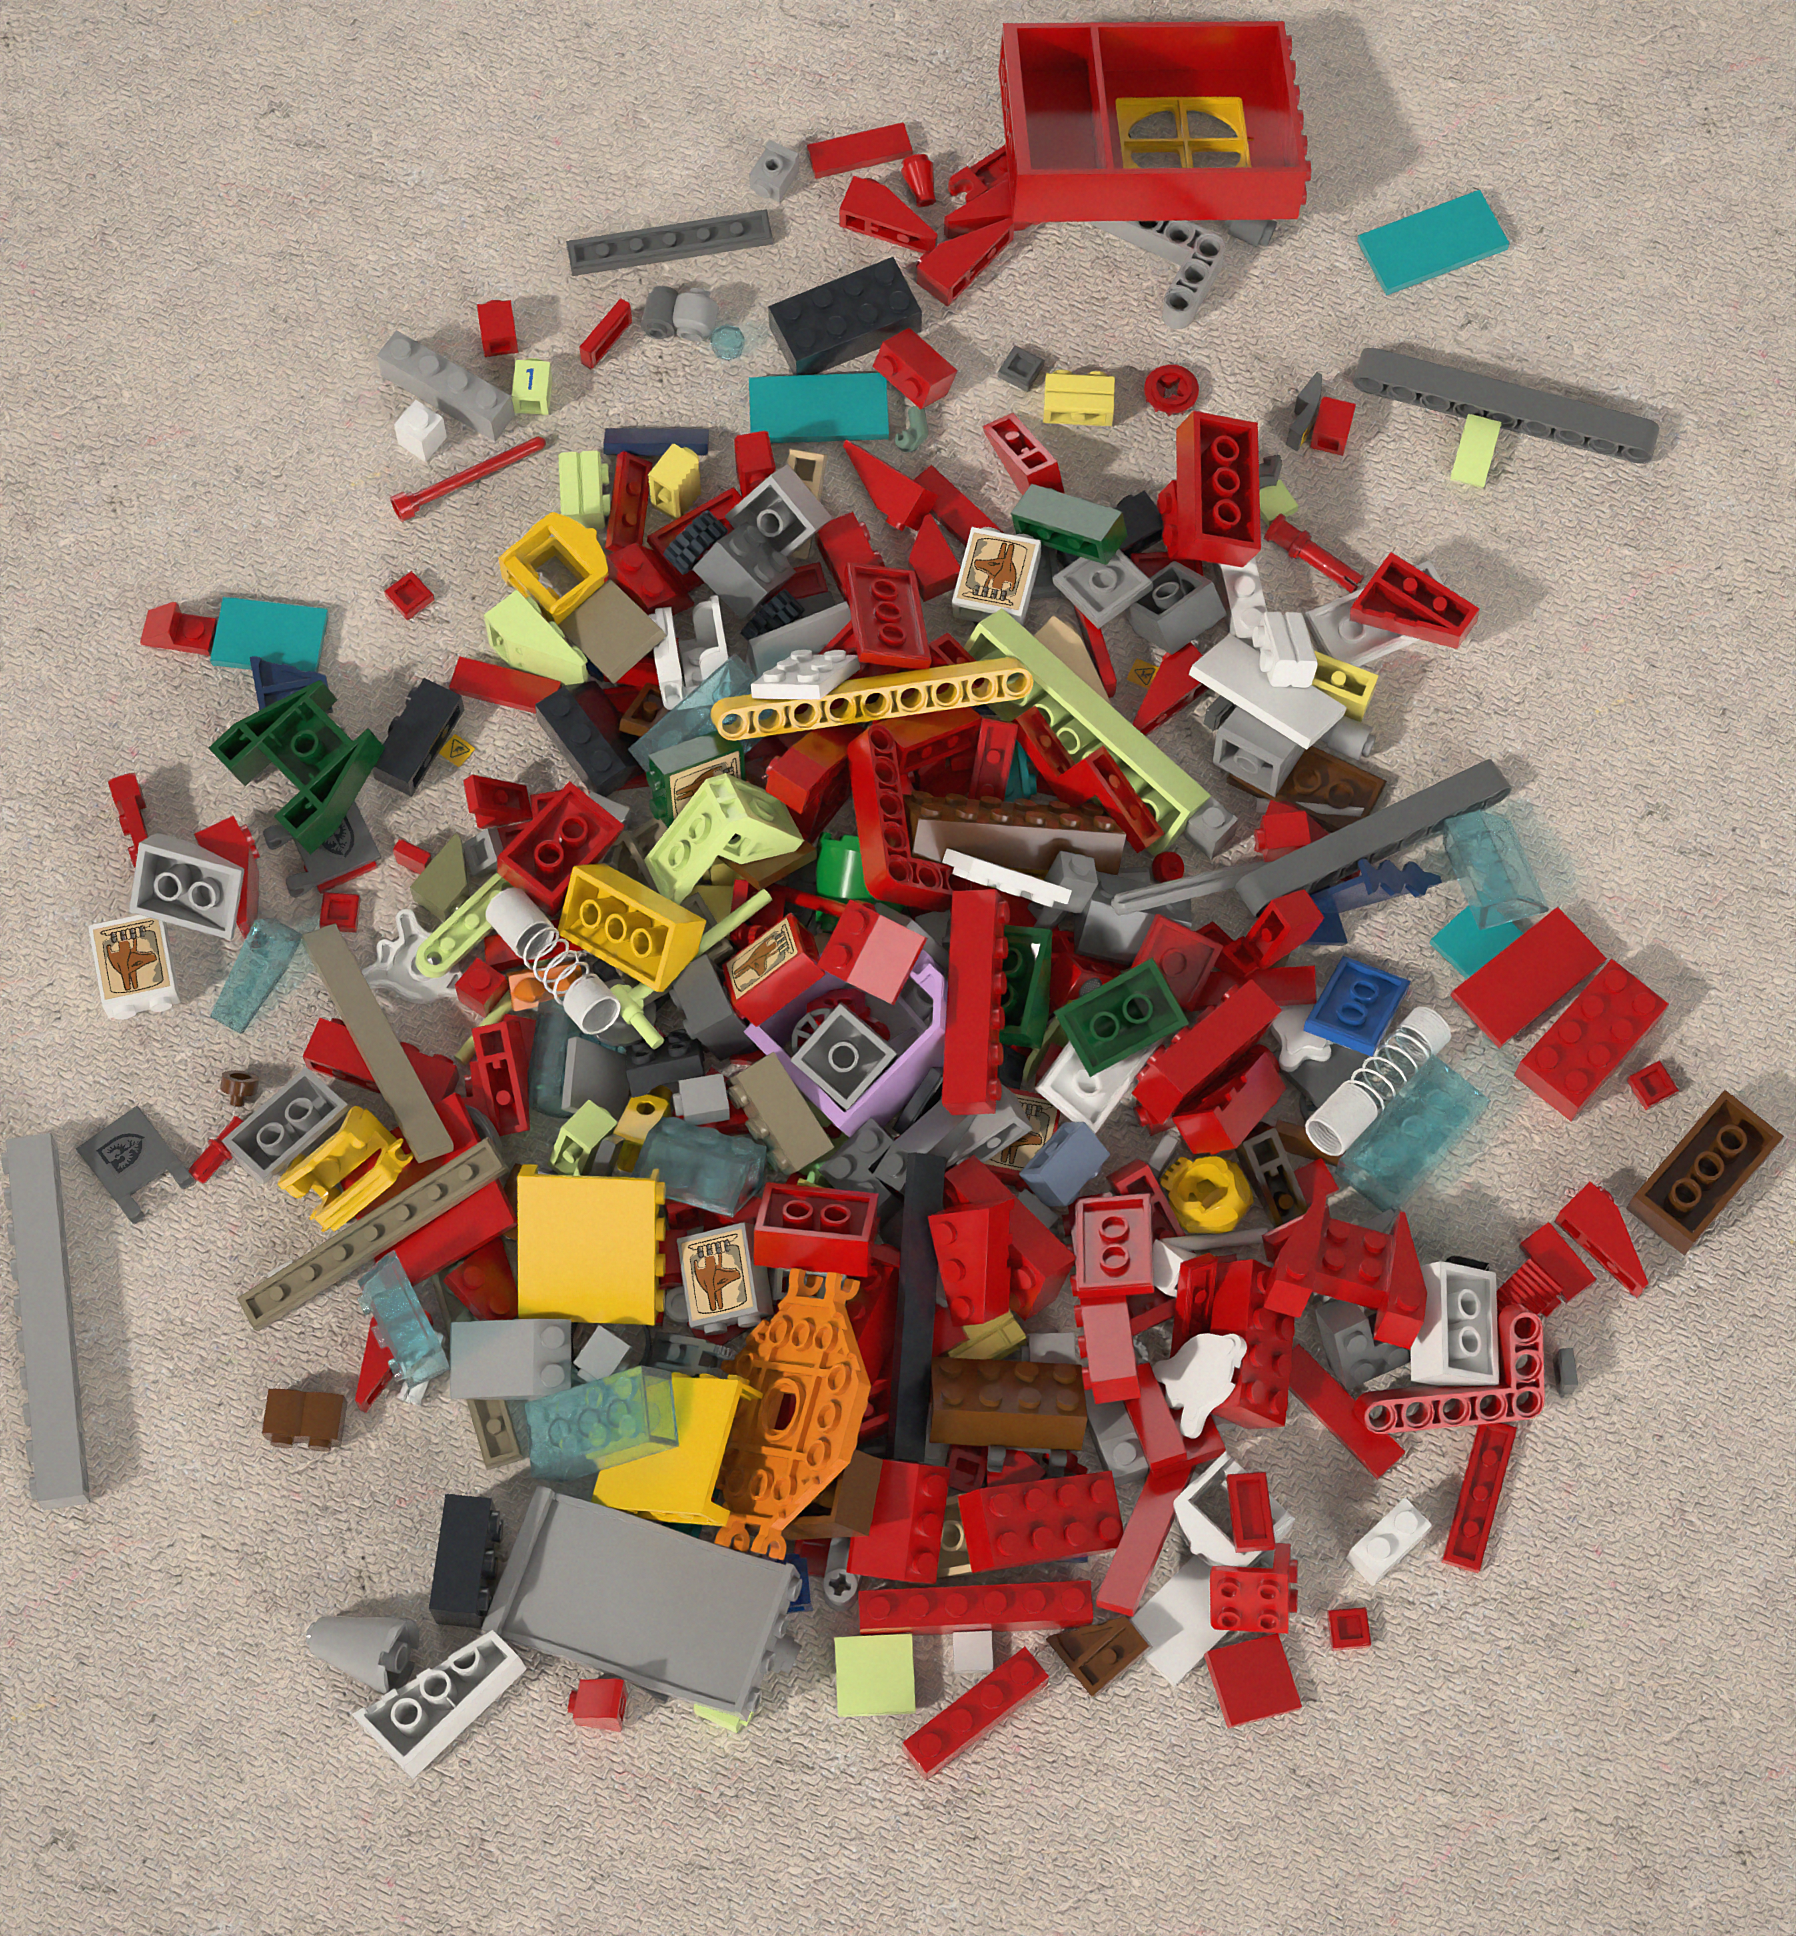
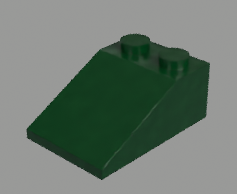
[999,925,1052,1049]
[1054,957,1189,1077]

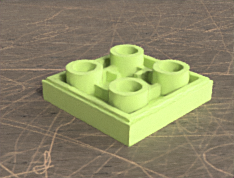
[835,1634,916,1717]

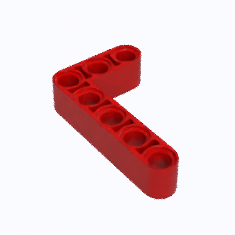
[847,724,972,912]
[1354,1304,1545,1434]

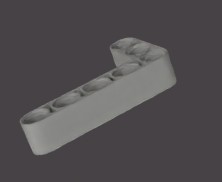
[1086,220,1225,329]

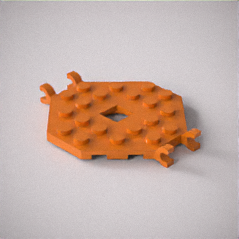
[714,1268,871,1560]

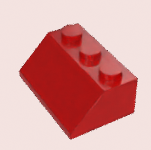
[754,1182,879,1277]
[846,1458,950,1584]

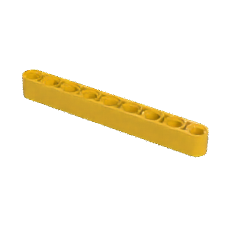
[710,657,1033,741]

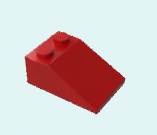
[497,781,625,918]
[194,815,260,951]

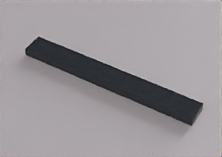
[886,1152,946,1462]

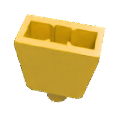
[613,1085,673,1178]

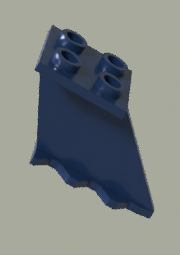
[1301,859,1442,946]

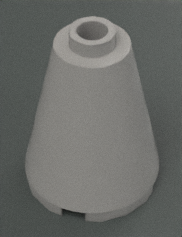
[306,1616,419,1694]

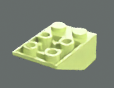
[484,590,590,687]

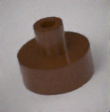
[220,1070,259,1107]

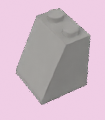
[1212,706,1305,797]

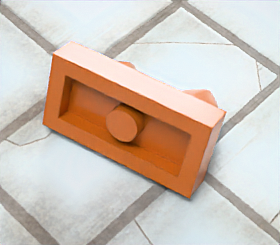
[506,960,582,1011]

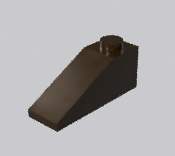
[1234,1121,1309,1229]

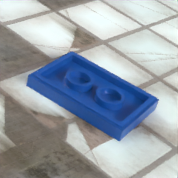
[1303,956,1411,1057]

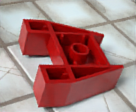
[765,723,866,880]
[1263,1189,1427,1350]

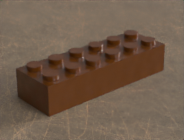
[902,791,1126,875]

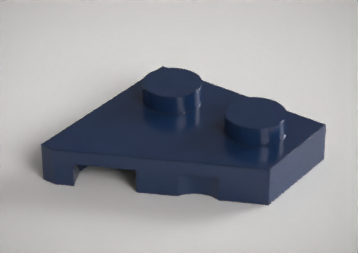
[250,656,333,714]

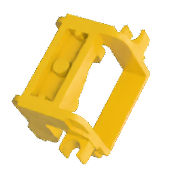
[498,512,608,636]
[277,1105,414,1232]

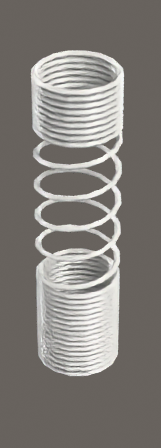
[486,887,621,1034]
[1305,1007,1451,1156]

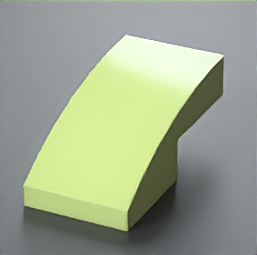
[1450,414,1502,488]

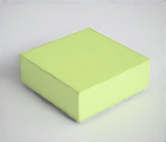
[1260,479,1299,527]

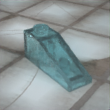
[210,918,302,1034]

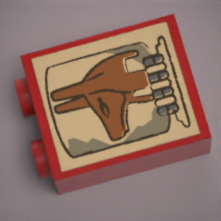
[722,913,826,1027]
[983,1087,1061,1194]

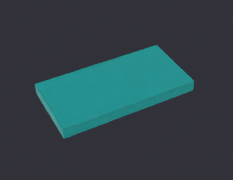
[1357,189,1510,296]
[749,373,889,444]

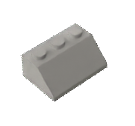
[745,602,851,682]
[222,1067,351,1184]

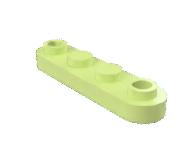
[415,873,515,978]

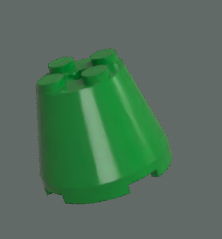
[816,832,905,934]

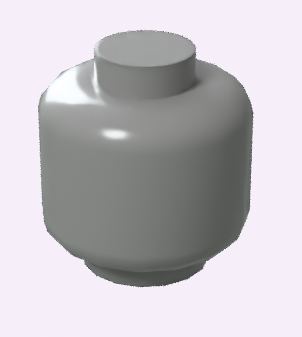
[672,288,719,342]

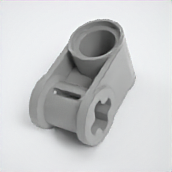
[823,1537,863,1611]

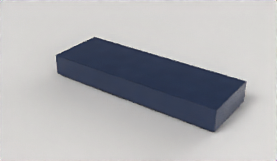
[603,428,709,456]

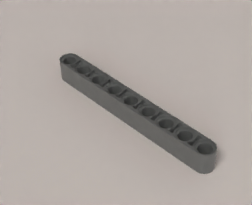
[1353,348,1659,464]
[1235,759,1513,918]

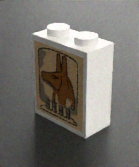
[952,527,1041,626]
[88,915,181,1019]

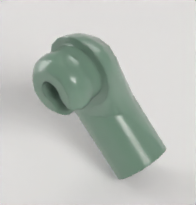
[895,406,929,453]

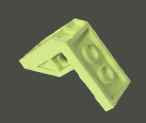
[644,773,804,905]

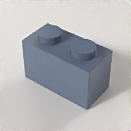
[1019,1122,1110,1207]

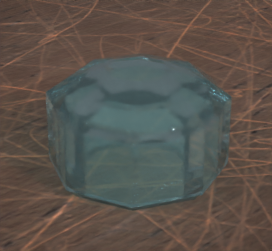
[710,324,745,361]

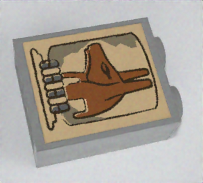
[677,1222,774,1335]

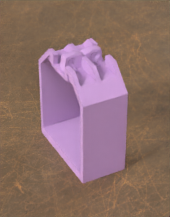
[744,949,948,1138]

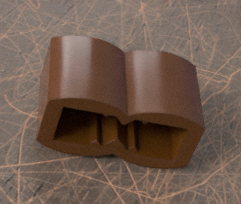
[262,1388,348,1452]

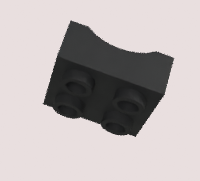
[626,1029,705,1098]

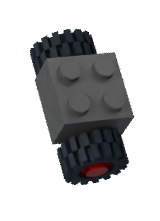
[663,510,805,641]

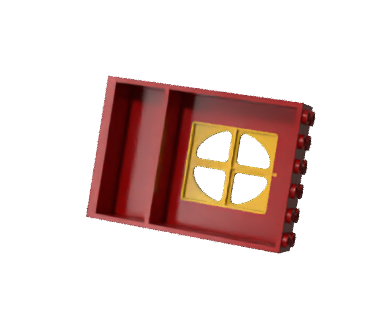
[998,21,1312,222]

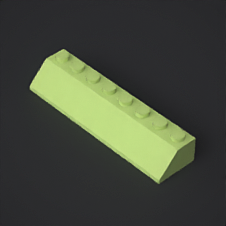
[963,608,1211,857]

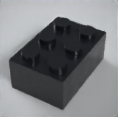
[429,1494,504,1629]

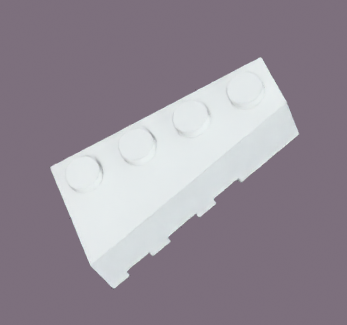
[352,1630,527,1780]

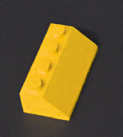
[558,863,706,992]

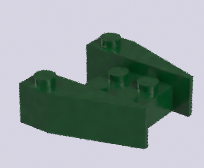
[208,680,385,855]

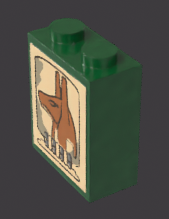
[646,730,746,828]

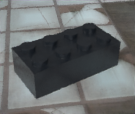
[768,257,922,376]

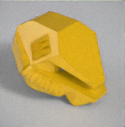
[1160,1156,1254,1234]

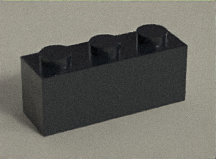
[1056,490,1164,569]
[372,678,465,797]

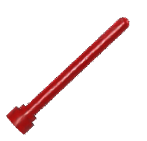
[390,436,546,522]
[764,883,877,918]

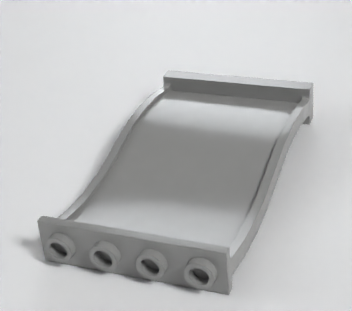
[482,1485,802,1722]

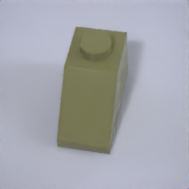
[410,833,470,922]

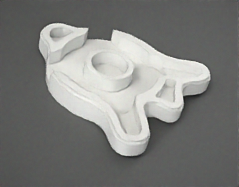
[361,909,463,1004]
[1270,986,1350,1072]
[1153,1333,1247,1439]

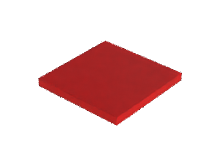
[340,1092,518,1294]

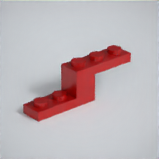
[1011,705,1165,854]

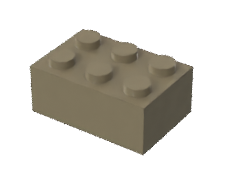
[725,1052,834,1176]

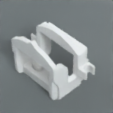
[649,594,734,712]
[1173,1451,1295,1568]

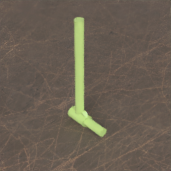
[610,889,772,1049]

